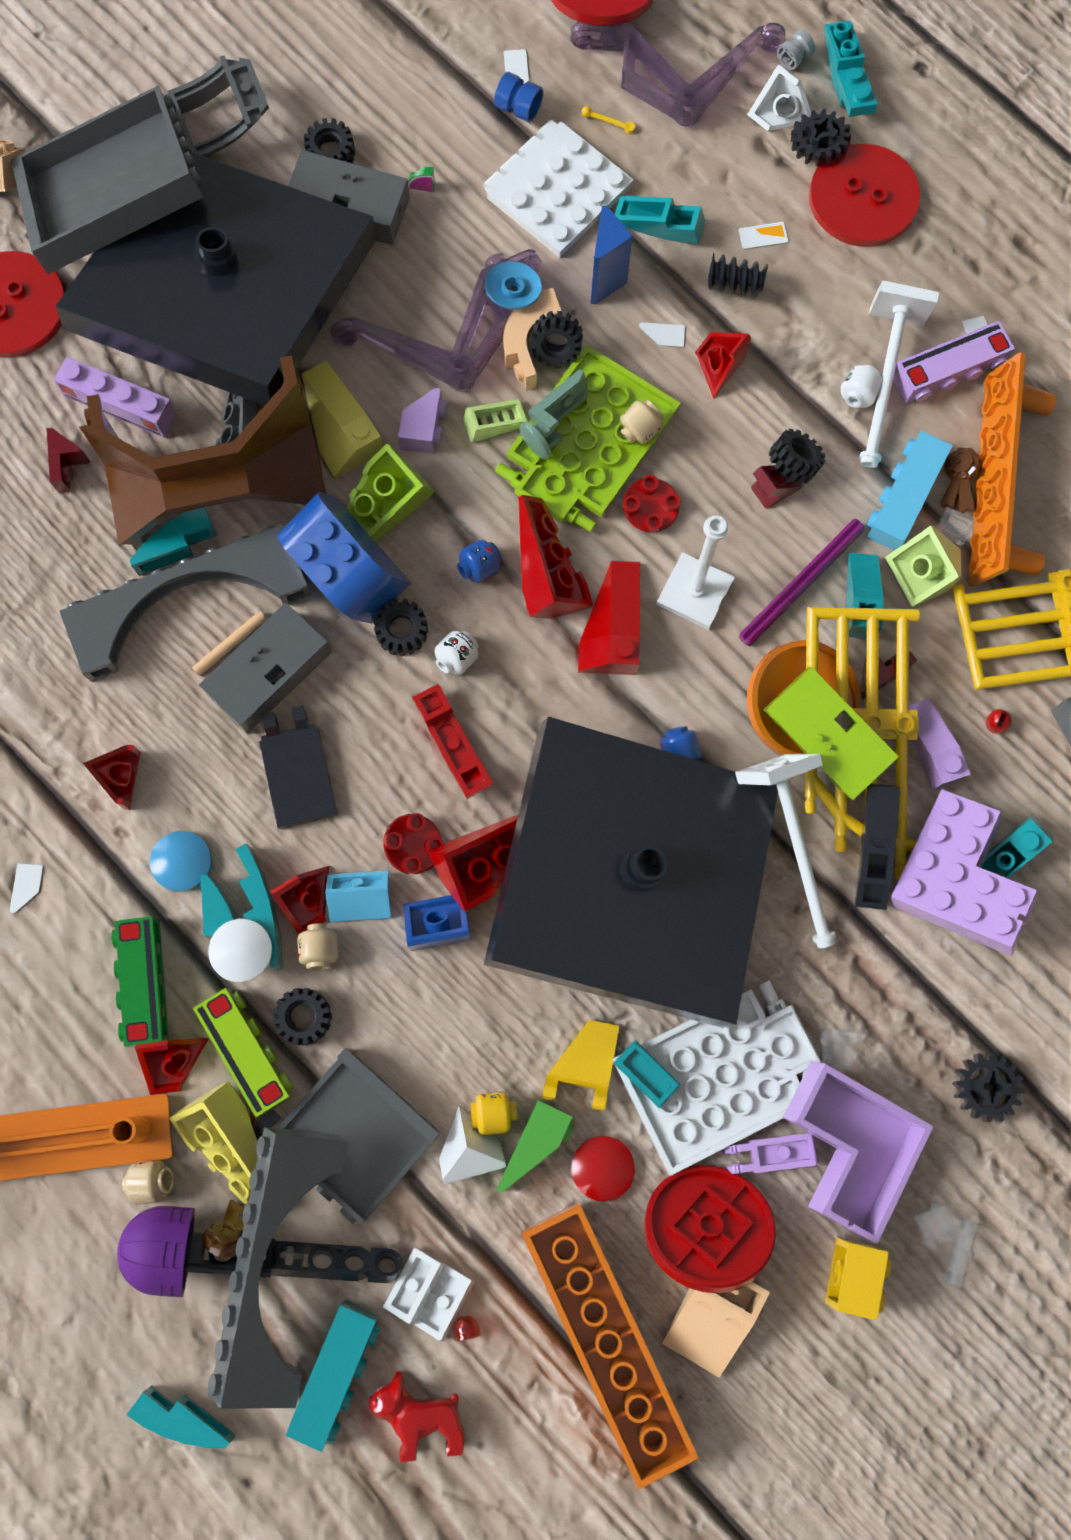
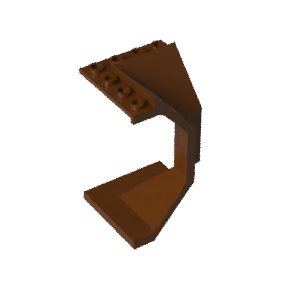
[79,355,327,552]

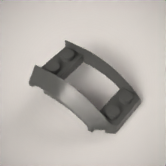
[167,55,269,157]

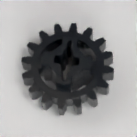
[790,109,851,167]
[952,1052,1025,1122]

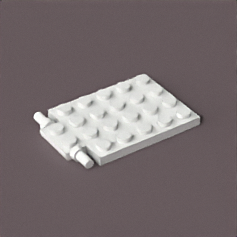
[612,980,822,1176]

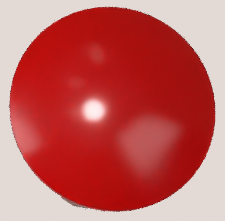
[622,475,681,533]
[383,813,444,875]
[571,1136,635,1202]

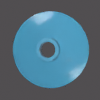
[485,261,542,310]

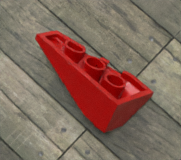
[518,495,594,619]
[578,561,640,675]
[429,815,518,911]

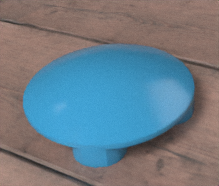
[150,831,212,892]

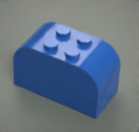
[277,492,411,624]

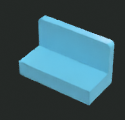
[326,870,391,922]

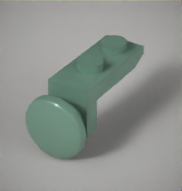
[520,369,589,460]

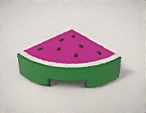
[408,167,435,192]

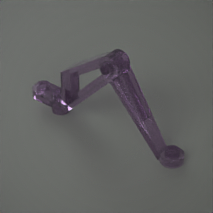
[570,21,786,127]
[330,249,542,392]

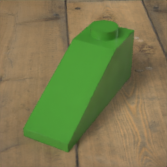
[497,1100,575,1193]

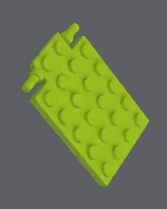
[495,344,681,533]

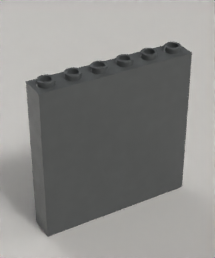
[11,85,203,274]

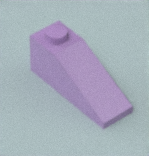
[908,699,971,791]

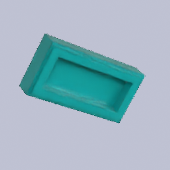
[613,1040,681,1108]

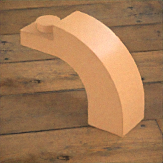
[503,288,561,391]

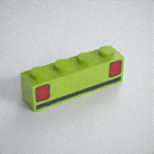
[193,988,294,1118]

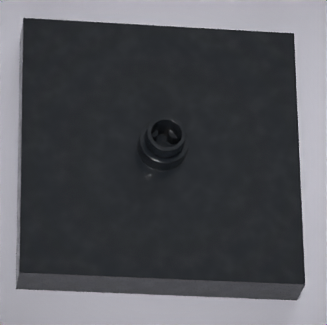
[55,152,375,406]
[483,716,778,1028]

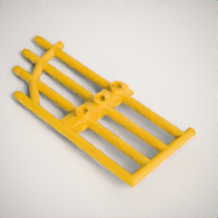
[952,569,1071,690]
[804,607,920,881]

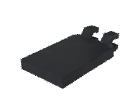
[259,705,338,829]

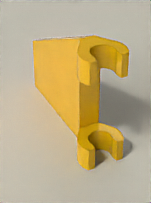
[542,1020,619,1111]

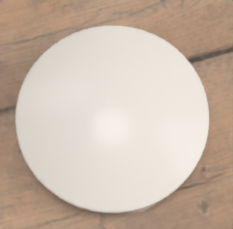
[209,919,272,982]

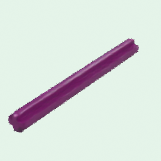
[739,519,865,646]

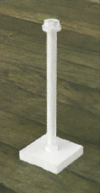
[859,280,939,468]
[656,516,735,630]
[735,754,836,948]

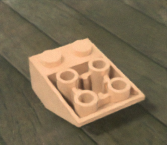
[661,1281,770,1378]

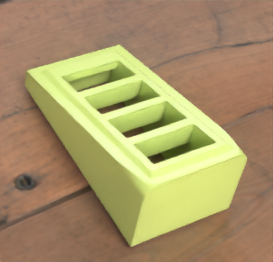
[463,399,528,442]

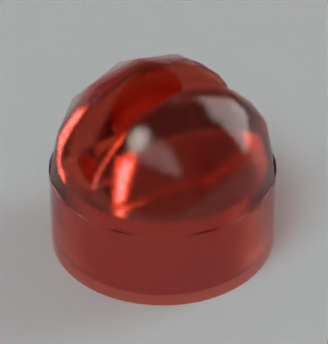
[454,1315,481,1342]

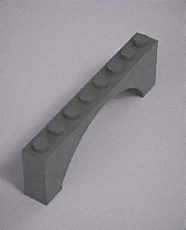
[59,524,311,682]
[208,1127,348,1409]

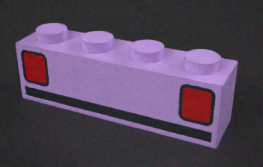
[893,321,1015,404]
[53,356,177,438]

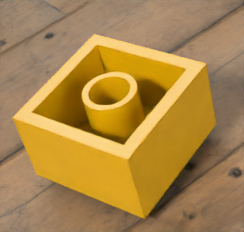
[825,1237,891,1320]

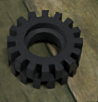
[304,118,355,163]
[530,311,583,368]
[769,429,826,484]
[374,599,428,656]
[273,988,332,1046]

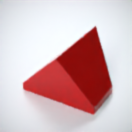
[695,332,751,399]
[83,744,141,810]
[270,865,330,934]
[135,1038,209,1095]

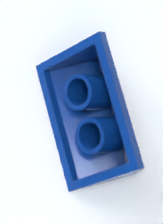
[591,206,633,304]

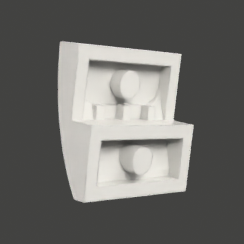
[383,1247,475,1341]

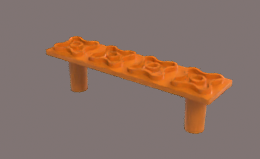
[968,352,1057,586]
[0,1094,173,1181]

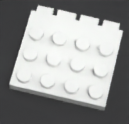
[483,120,634,258]

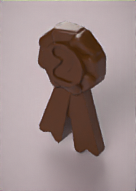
[940,447,981,514]
[202,1199,245,1258]

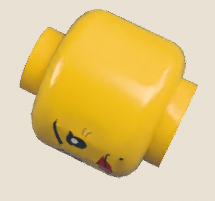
[470,1091,517,1136]

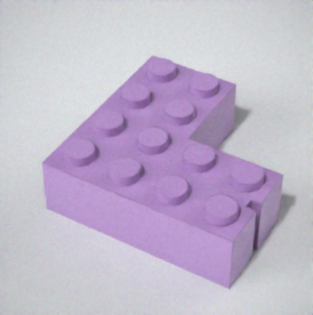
[891,789,1037,956]
[783,1061,934,1244]

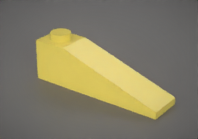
[302,360,383,479]
[169,1081,258,1205]

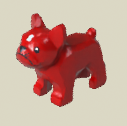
[368,1371,465,1462]

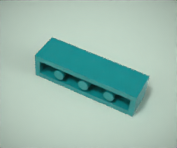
[285,1301,381,1452]

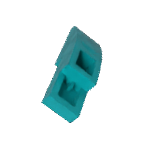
[824,21,878,117]

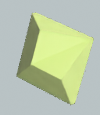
[885,526,961,607]

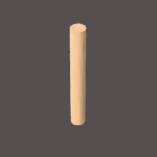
[192,611,267,676]

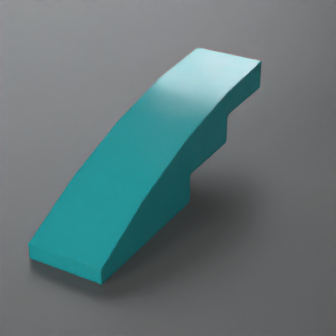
[235,843,283,971]

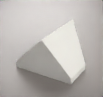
[747,64,811,131]
[439,1106,506,1184]

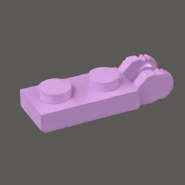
[724,1132,818,1174]

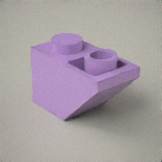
[398,388,446,454]

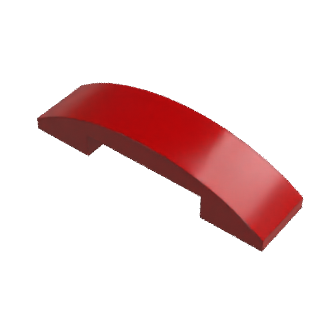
[412,684,494,799]

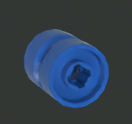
[494,71,544,123]

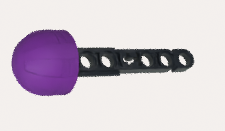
[117,1206,402,1297]

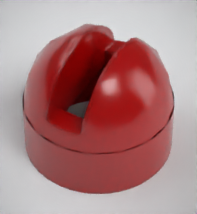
[985,709,1012,734]

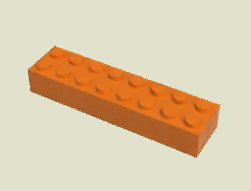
[521,1202,699,1490]

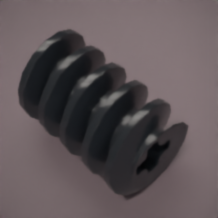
[707,252,768,299]

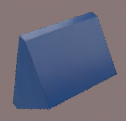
[403,895,471,951]

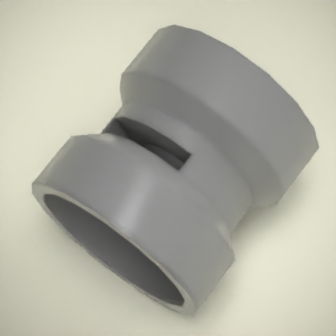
[777,29,815,70]

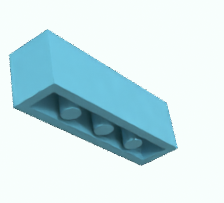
[866,430,953,551]

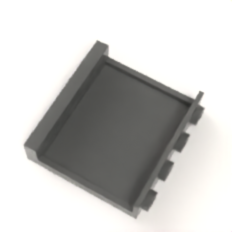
[277,1048,441,1224]

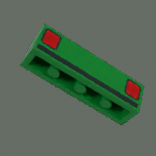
[111,916,169,1048]

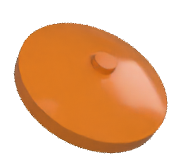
[747,640,861,755]

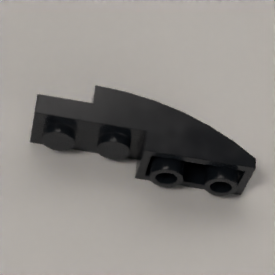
[855,784,900,910]

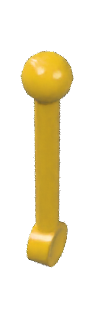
[581,106,635,134]

